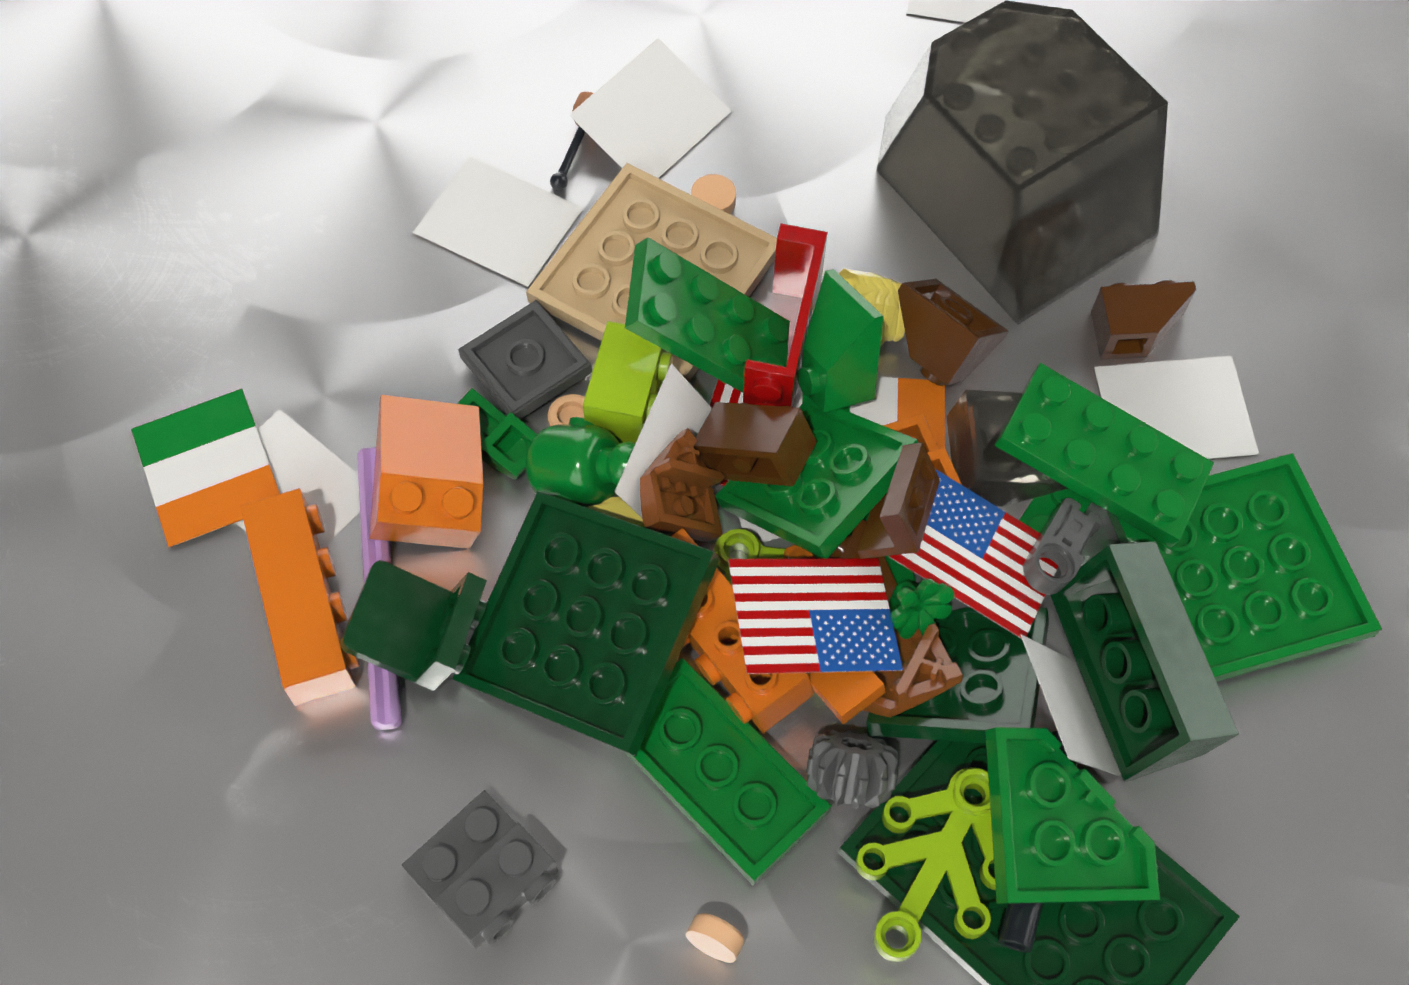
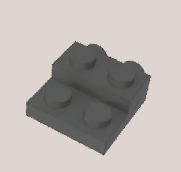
[402,790,559,949]

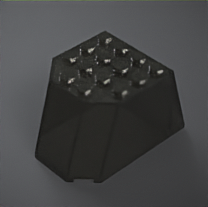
[877,0,1168,325]

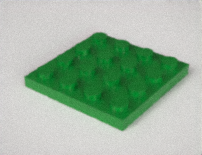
[1106,453,1382,682]

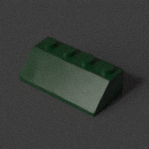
[1050,542,1239,782]

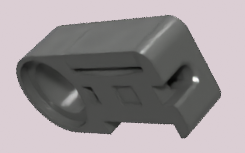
[1023,498,1103,595]

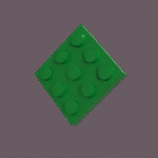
[715,397,918,559]

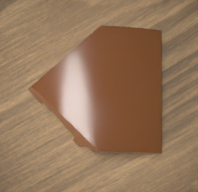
[640,428,724,542]
[863,623,963,717]

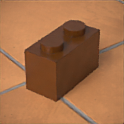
[694,402,817,487]

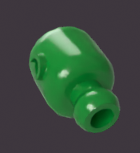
[525,417,636,505]

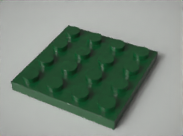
[452,491,721,756]

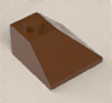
[898,279,1009,386]

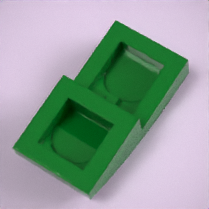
[457,388,537,480]

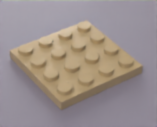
[526,163,777,382]

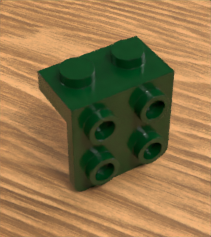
[340,560,487,691]

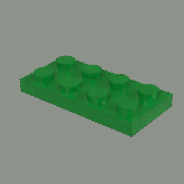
[625,237,790,392]
[994,363,1214,548]
[623,658,832,886]

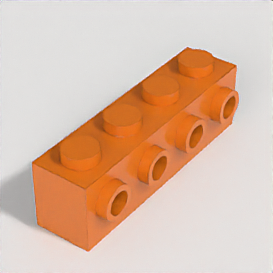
[671,528,813,733]

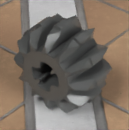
[806,730,899,809]

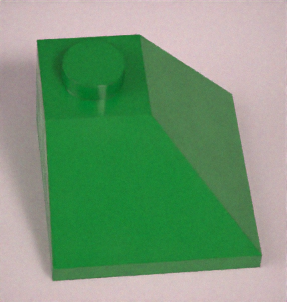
[798,269,884,413]

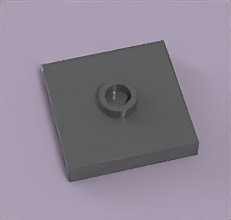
[458,300,592,419]

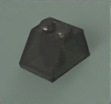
[946,390,1068,507]

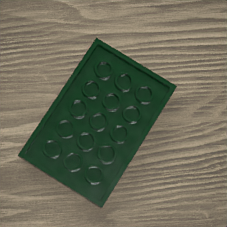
[838,740,1240,985]

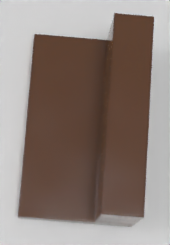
[857,442,940,559]

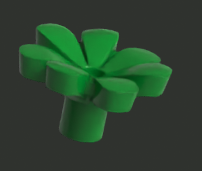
[890,579,954,639]

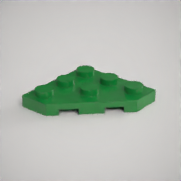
[985,727,1160,904]

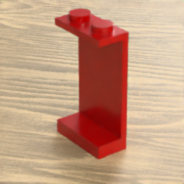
[743,223,828,407]

